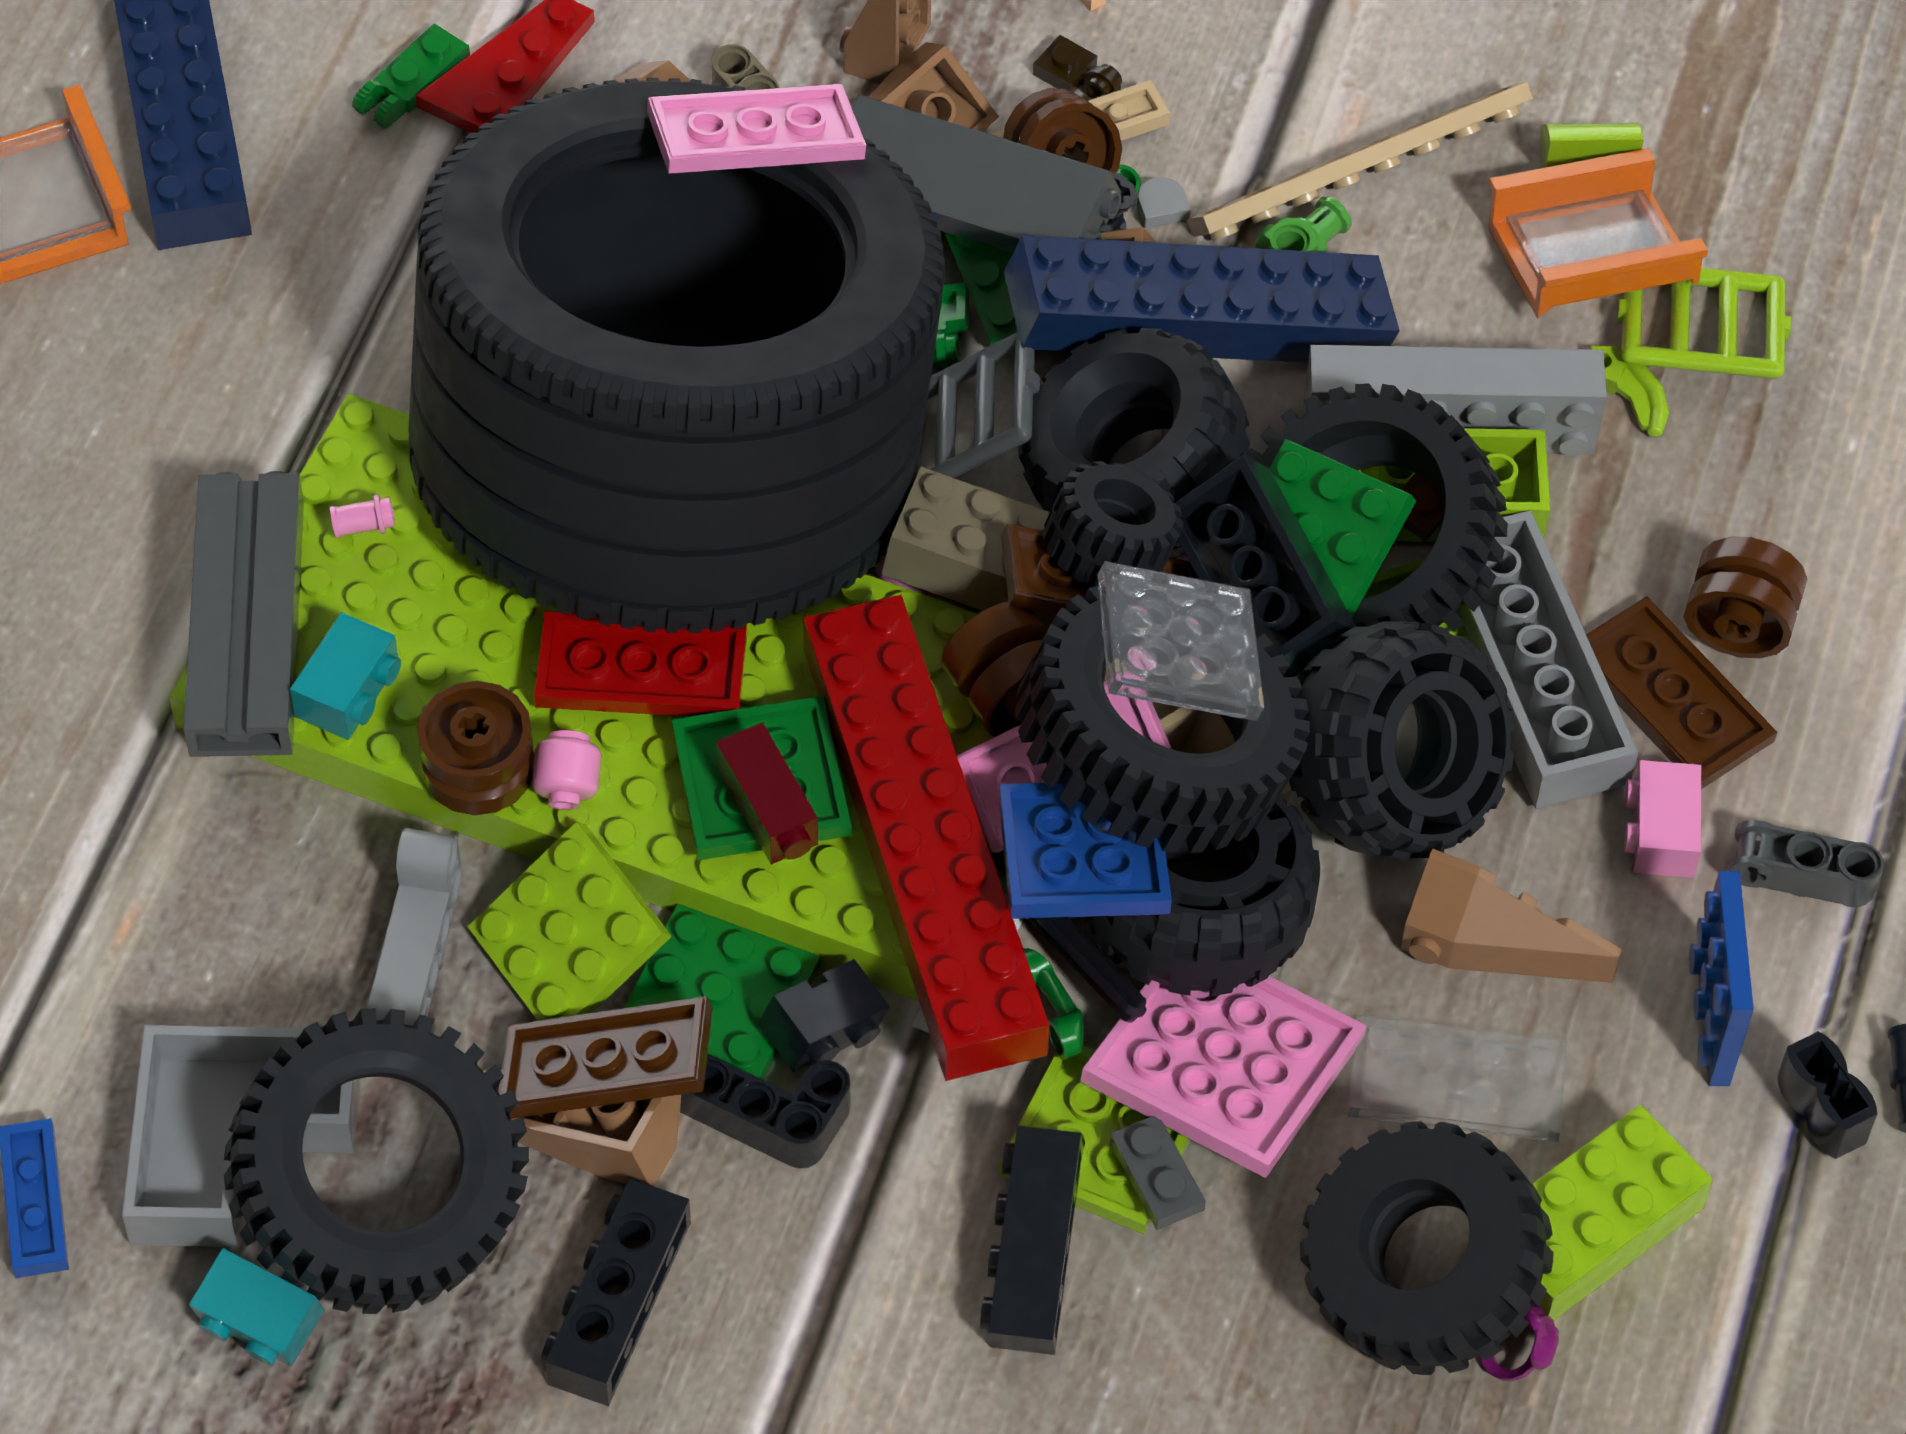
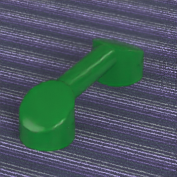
[1023,948,1084,1060]

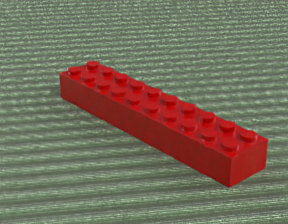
[803,594,1050,1081]

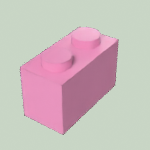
[1624,760,1701,878]

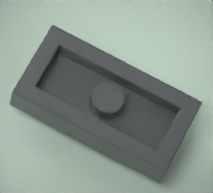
[1109,1116,1206,1230]

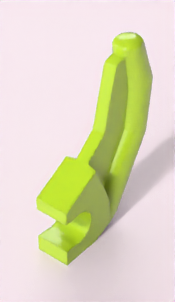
[1591,345,1670,437]

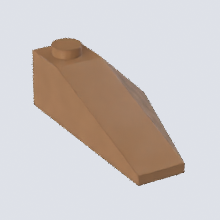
[839,0,931,84]
[1400,849,1622,983]
[483,1069,681,1187]

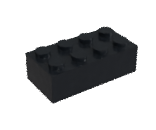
[1174,455,1356,678]

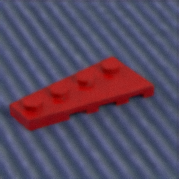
[415,0,595,133]

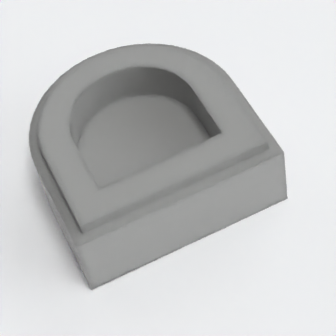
[1137,177,1191,228]

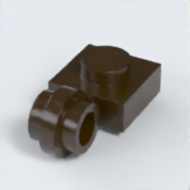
[1033,35,1122,99]

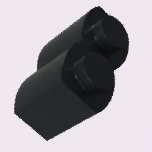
[1777,1031,1877,1159]

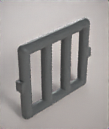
[916,332,1040,478]

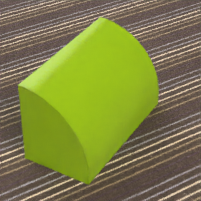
[1539,122,1644,168]

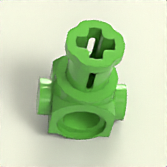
[1255,196,1352,252]

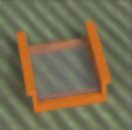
[0,84,131,284]
[1488,148,1708,319]

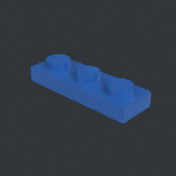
[0,1118,69,1278]

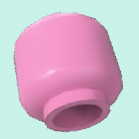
[532,730,601,810]

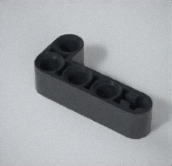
[680,1054,851,1168]

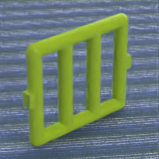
[1617,268,1791,379]

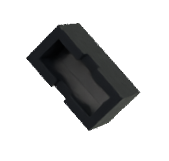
[758,959,890,1072]

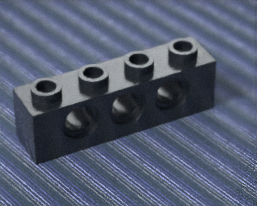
[541,1178,691,1407]

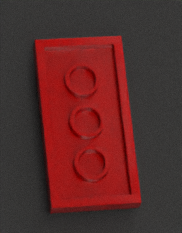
[534,611,748,717]

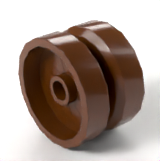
[1003,88,1122,173]
[1683,536,1808,659]
[417,681,534,816]

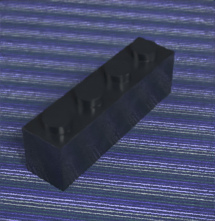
[980,1126,1083,1355]

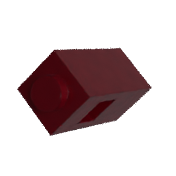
[716,722,818,865]

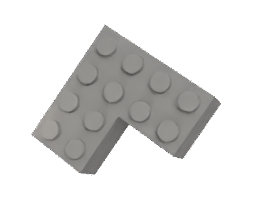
[122,1025,361,1247]

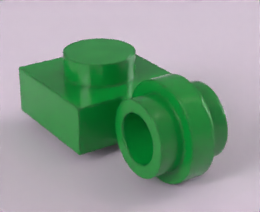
[933,282,969,369]

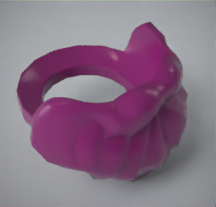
[1480,1306,1559,1381]

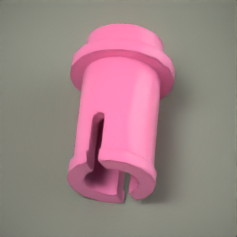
[330,494,395,538]

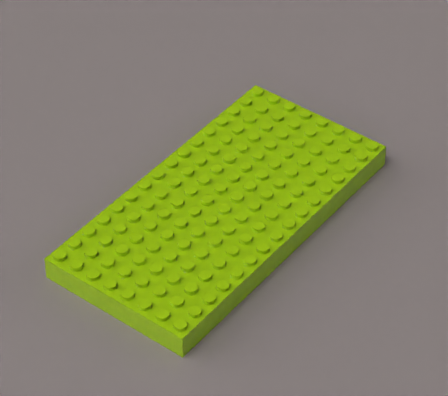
[169,393,994,1002]

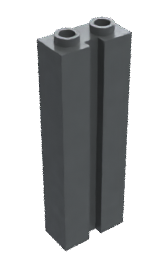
[852,95,1121,253]
[184,471,304,757]

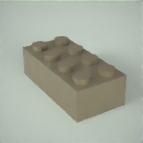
[881,467,1056,630]

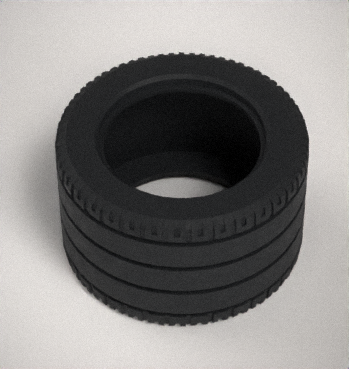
[408,78,945,633]

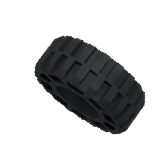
[1300,1121,1554,1375]

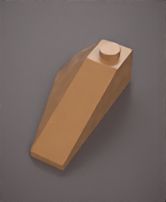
[869,42,999,132]

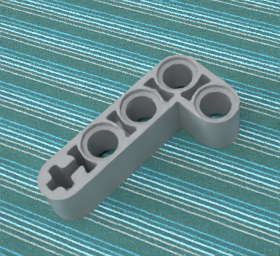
[367,828,461,1026]

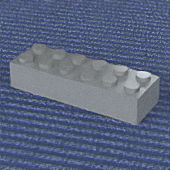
[1303,345,1607,456]
[1436,510,1638,809]

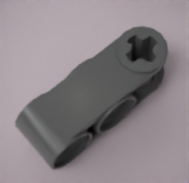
[1728,820,1884,907]

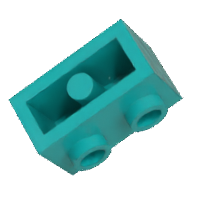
[290,612,401,740]
[189,1248,325,1367]

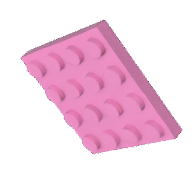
[1080,976,1367,1178]

